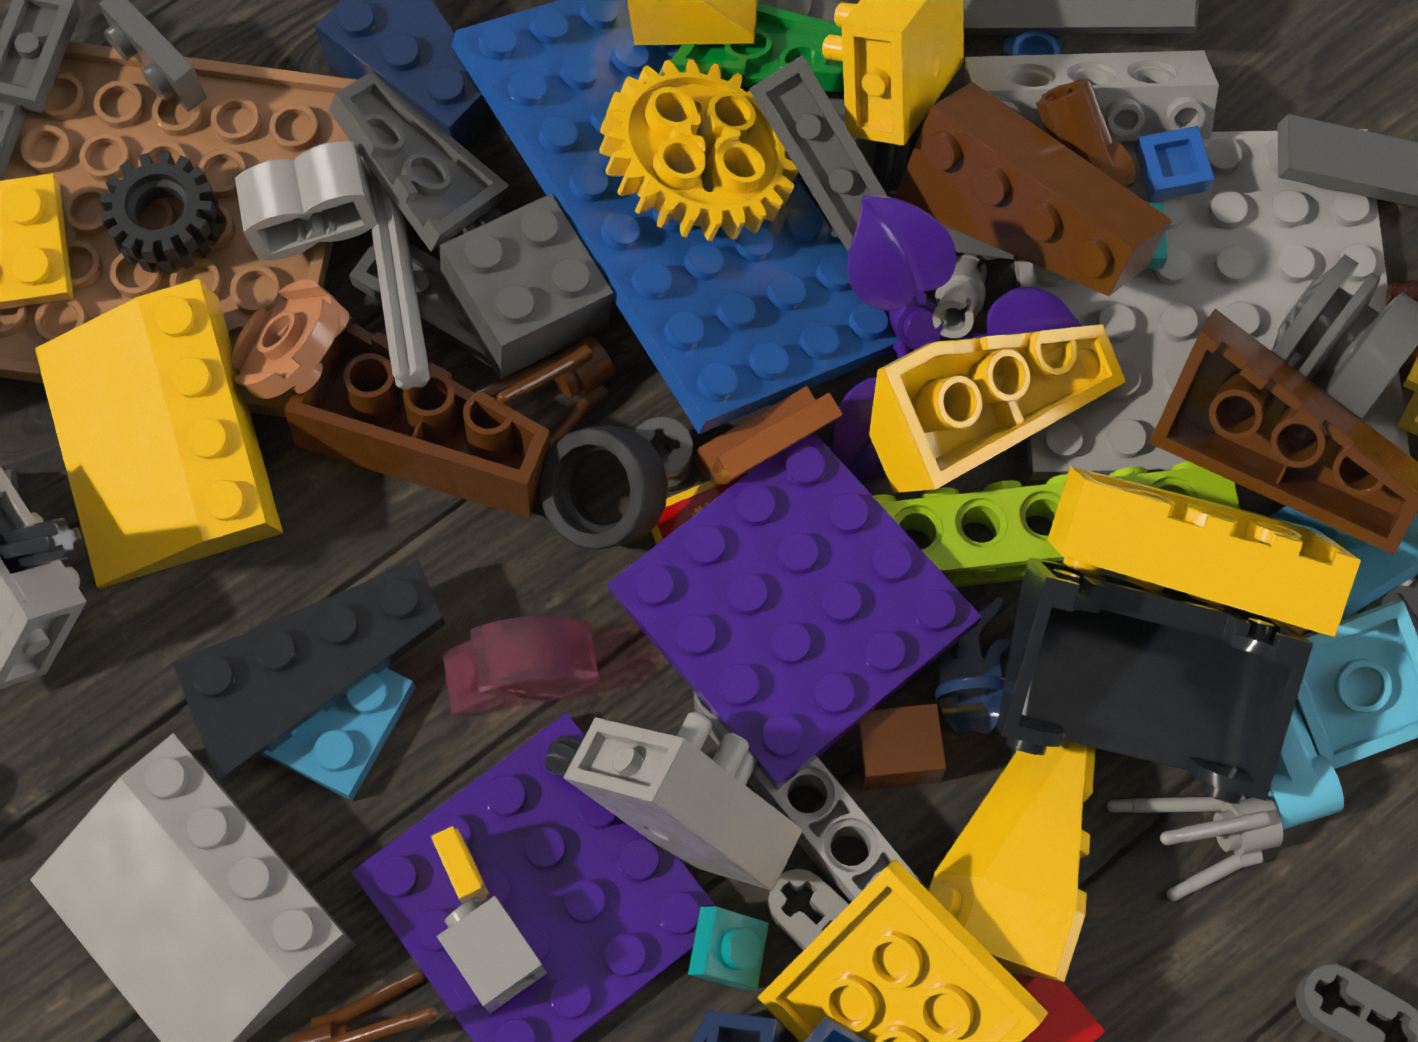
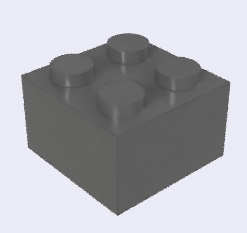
[440,194,613,379]

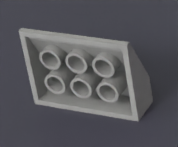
[30,733,356,1042]

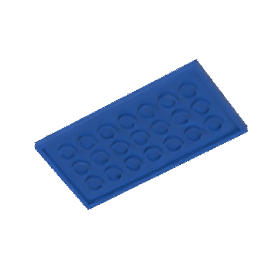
[451,0,898,434]

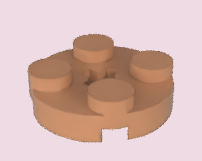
[231,279,349,399]

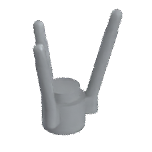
[1106,796,1283,901]

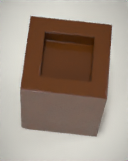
[858,704,946,790]

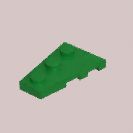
[670,3,844,92]

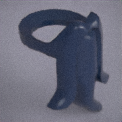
[935,596,1012,736]

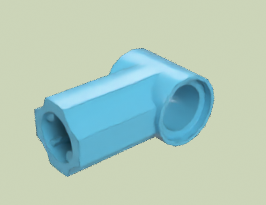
[1268,703,1344,830]

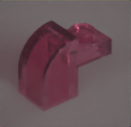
[442,615,599,717]

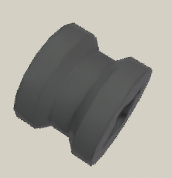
[635,417,693,492]

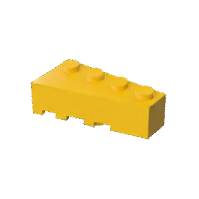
[1048,466,1361,637]

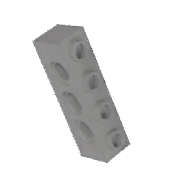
[964,50,1219,141]

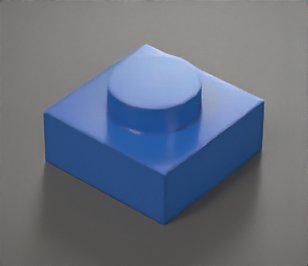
[1134,126,1215,202]

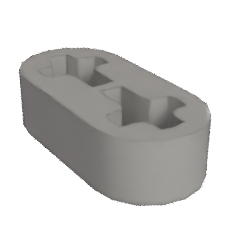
[768,869,849,951]

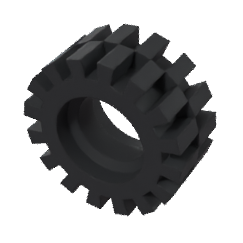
[100,152,222,274]

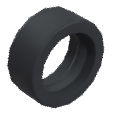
[539,425,668,550]

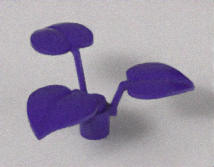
[830,194,1082,481]

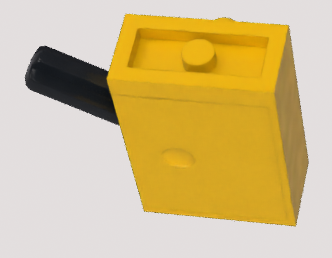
[822,0,964,190]

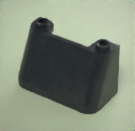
[996,558,1313,804]

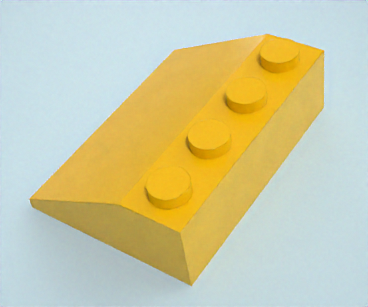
[35,279,283,588]

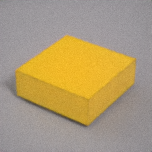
[431,826,489,904]

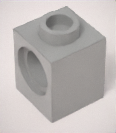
[437,896,547,1014]

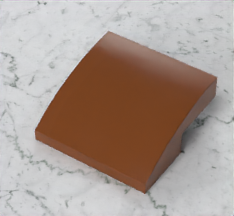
[693,386,843,484]

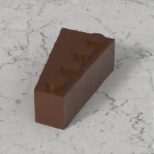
[894,82,1172,296]
[1149,308,1418,555]
[284,315,551,519]

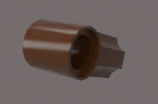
[1035,79,1136,189]

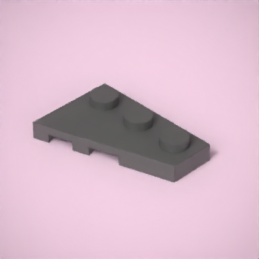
[328,71,510,252]

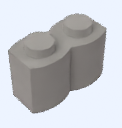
[235,141,377,260]

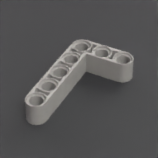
[694,692,920,904]

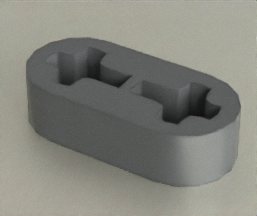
[1295,964,1418,1042]

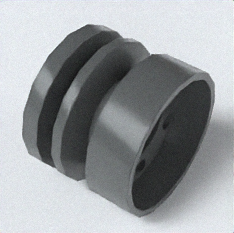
[1272,254,1418,419]

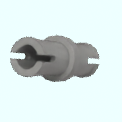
[932,254,987,339]

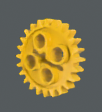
[599,59,799,241]

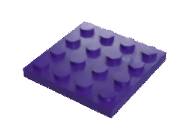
[607,433,982,790]
[351,712,716,1042]

